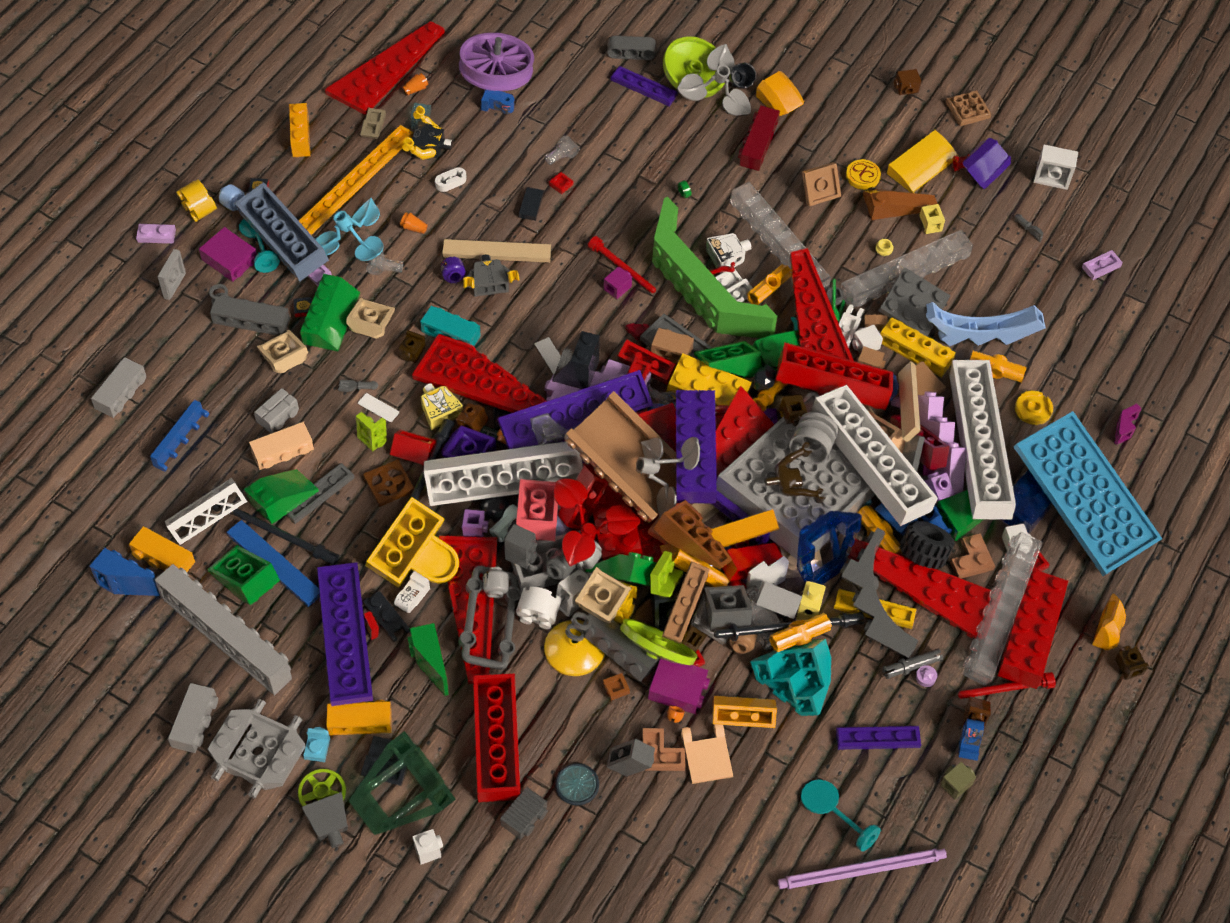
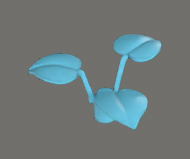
[315,198,384,261]

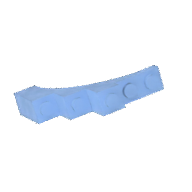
[926,302,1046,346]

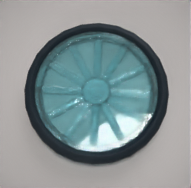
[555,763,599,805]

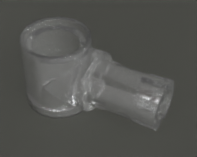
[545,136,580,165]
[366,253,404,275]
[648,386,676,409]

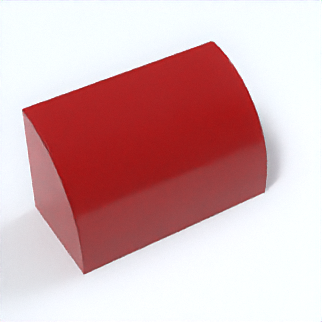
[390,429,436,465]

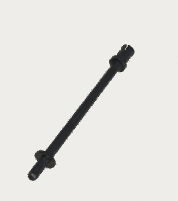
[409,419,455,500]
[202,493,339,565]
[714,612,864,642]

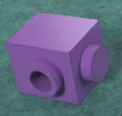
[924,472,955,501]
[462,509,488,537]

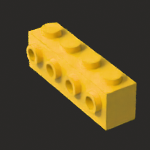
[880,318,956,378]

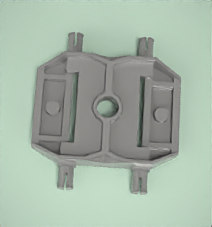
[208,699,306,799]

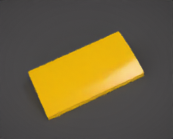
[887,130,959,193]

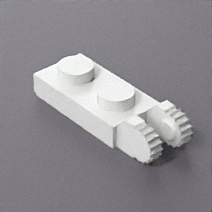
[839,304,864,348]

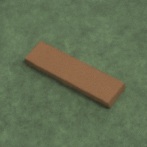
[662,561,710,644]

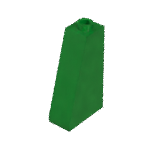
[937,490,984,542]

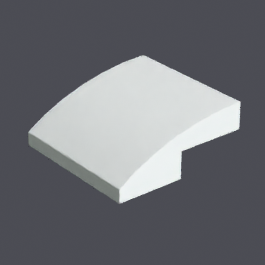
[715,270,753,302]
[746,556,789,594]

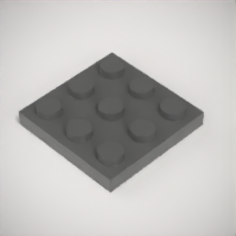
[879,267,950,337]

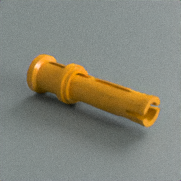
[753,380,787,412]

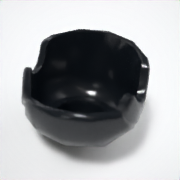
[729,62,756,89]
[479,496,510,523]

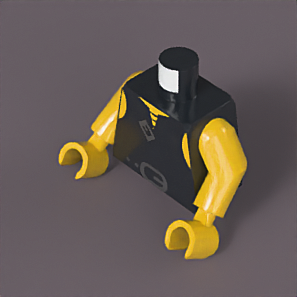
[402,106,453,160]

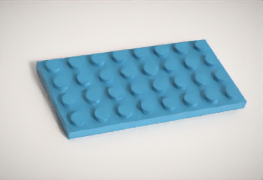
[1014,411,1162,576]

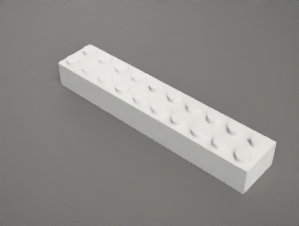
[949,360,1016,519]

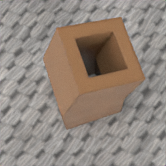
[865,314,887,331]

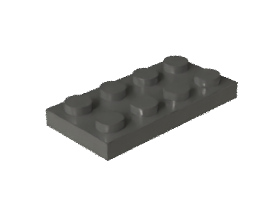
[640,314,712,366]

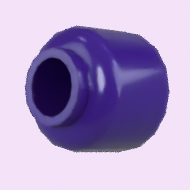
[440,256,466,283]

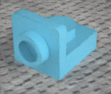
[304,727,330,762]

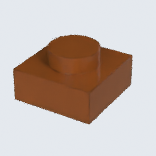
[603,673,630,700]

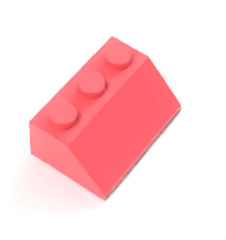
[516,479,558,541]

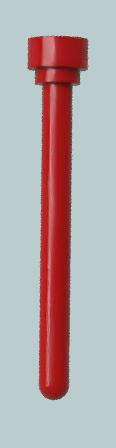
[588,236,656,293]
[958,672,1056,699]

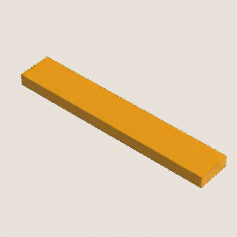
[660,509,780,557]

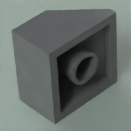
[704,585,752,632]

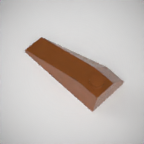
[653,500,732,569]

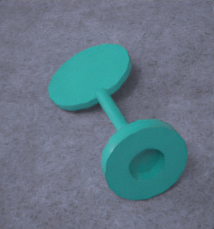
[239,219,280,273]
[801,779,881,852]

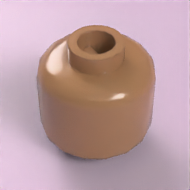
[729,634,758,654]

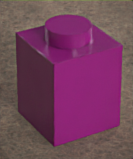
[604,267,632,300]

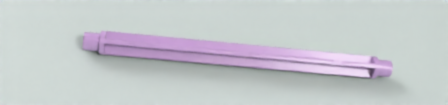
[778,849,947,889]

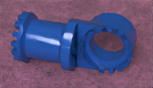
[921,505,953,534]

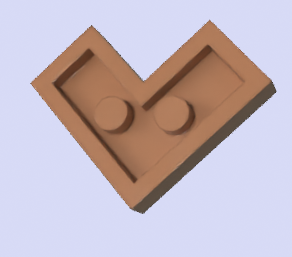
[950,534,995,579]
[643,728,685,771]

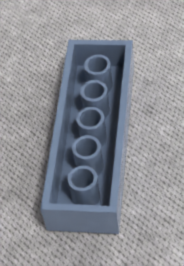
[235,182,329,281]

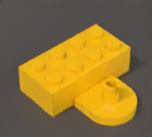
[666,353,752,406]
[365,497,459,588]

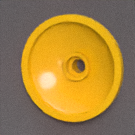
[544,620,605,676]

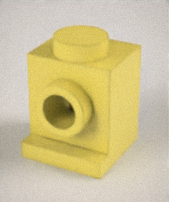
[920,204,945,234]

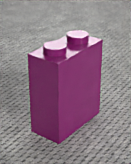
[199,227,257,282]
[648,659,710,714]

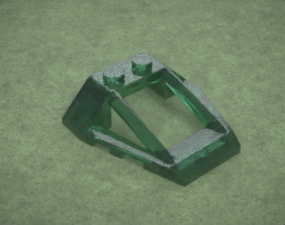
[349,731,456,835]

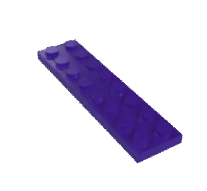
[497,370,653,450]
[317,562,373,706]

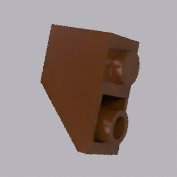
[962,697,991,728]

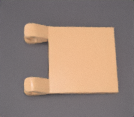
[681,724,733,784]

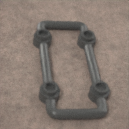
[458,566,521,670]

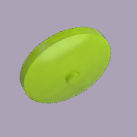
[663,37,725,98]
[620,619,697,665]

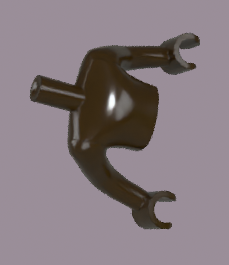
[764,442,826,503]

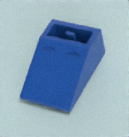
[90,548,160,596]

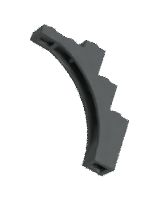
[841,528,918,659]

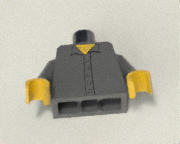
[463,254,520,297]

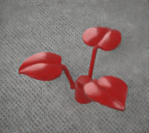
[554,479,640,567]

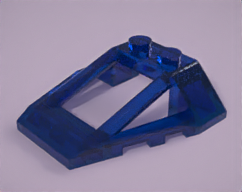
[797,511,862,585]

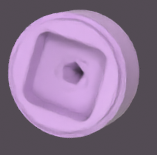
[916,665,937,687]

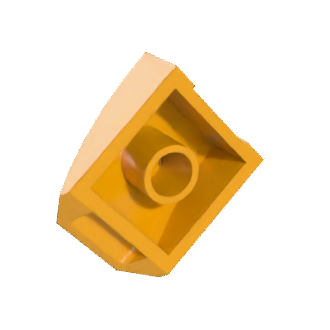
[756,71,804,116]
[1092,594,1126,651]

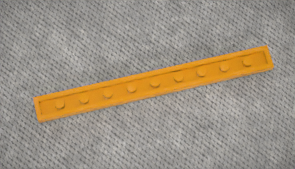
[299,125,414,235]

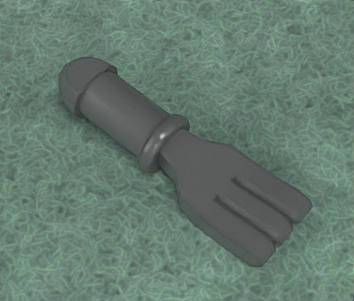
[1014,214,1043,242]
[338,380,378,392]

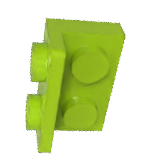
[356,412,387,452]
[650,551,683,597]

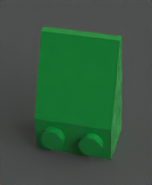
[752,330,800,377]
[694,341,761,377]
[244,469,319,524]
[207,545,280,605]
[585,552,657,586]
[407,623,449,696]

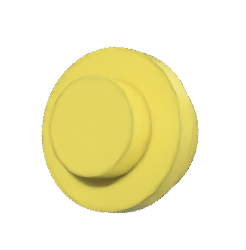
[875,239,893,256]

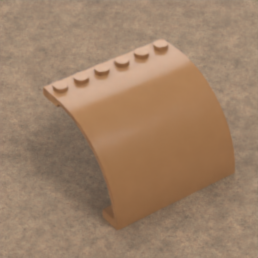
[564,391,676,522]

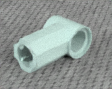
[490,504,518,542]

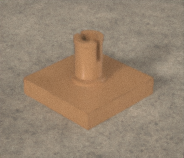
[802,162,841,206]

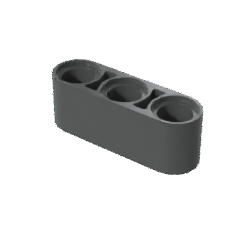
[607,36,656,60]

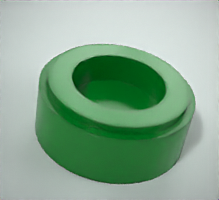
[677,180,692,199]

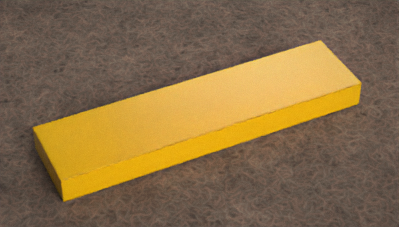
[834,589,917,629]

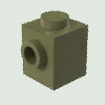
[940,762,976,800]

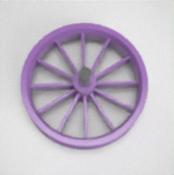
[459,33,534,91]

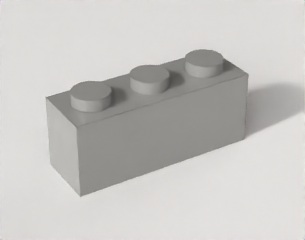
[91,357,147,418]
[168,683,218,753]

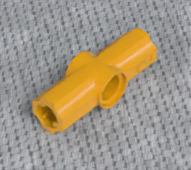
[746,264,792,305]
[970,350,1026,383]
[856,505,902,555]
[672,549,729,587]
[769,613,832,652]

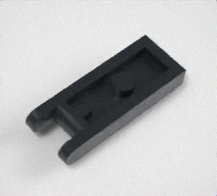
[363,591,410,642]

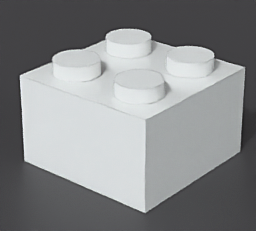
[1033,145,1078,190]

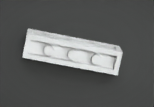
[165,478,247,545]

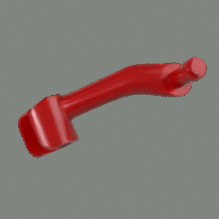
[710,262,735,274]

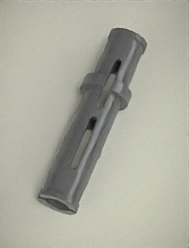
[882,648,943,679]

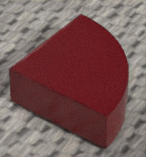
[625,323,650,341]

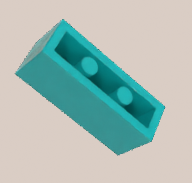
[421,305,481,346]

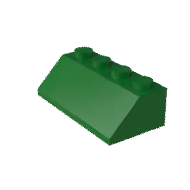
[300,273,360,352]

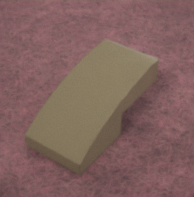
[360,108,386,139]

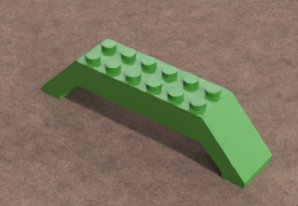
[652,197,777,339]

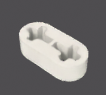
[435,168,467,192]

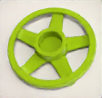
[298,769,346,806]

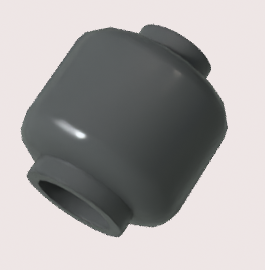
[546,550,576,580]

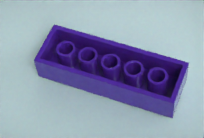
[676,390,717,504]

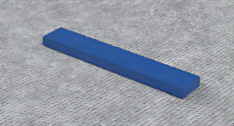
[227,520,320,607]

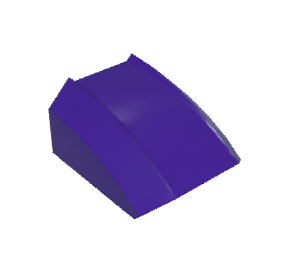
[962,138,1011,189]
[441,426,497,458]

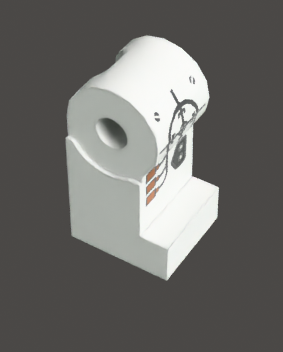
[394,571,430,613]

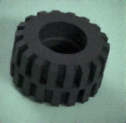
[899,521,955,569]

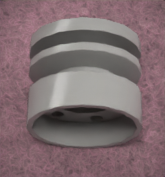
[789,412,839,464]

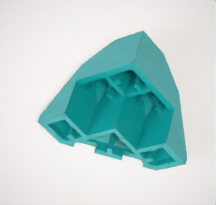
[751,638,831,716]

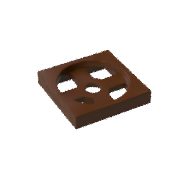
[363,459,414,507]

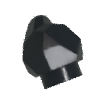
[754,364,777,392]

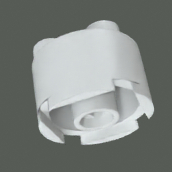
[516,587,562,629]

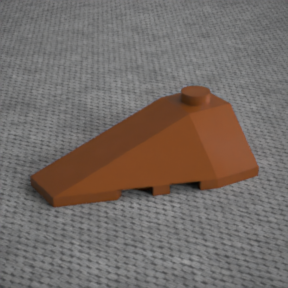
[863,189,938,220]

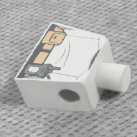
[706,233,751,274]

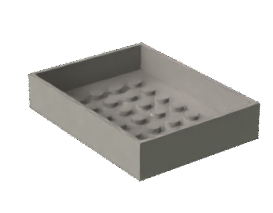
[716,391,876,564]

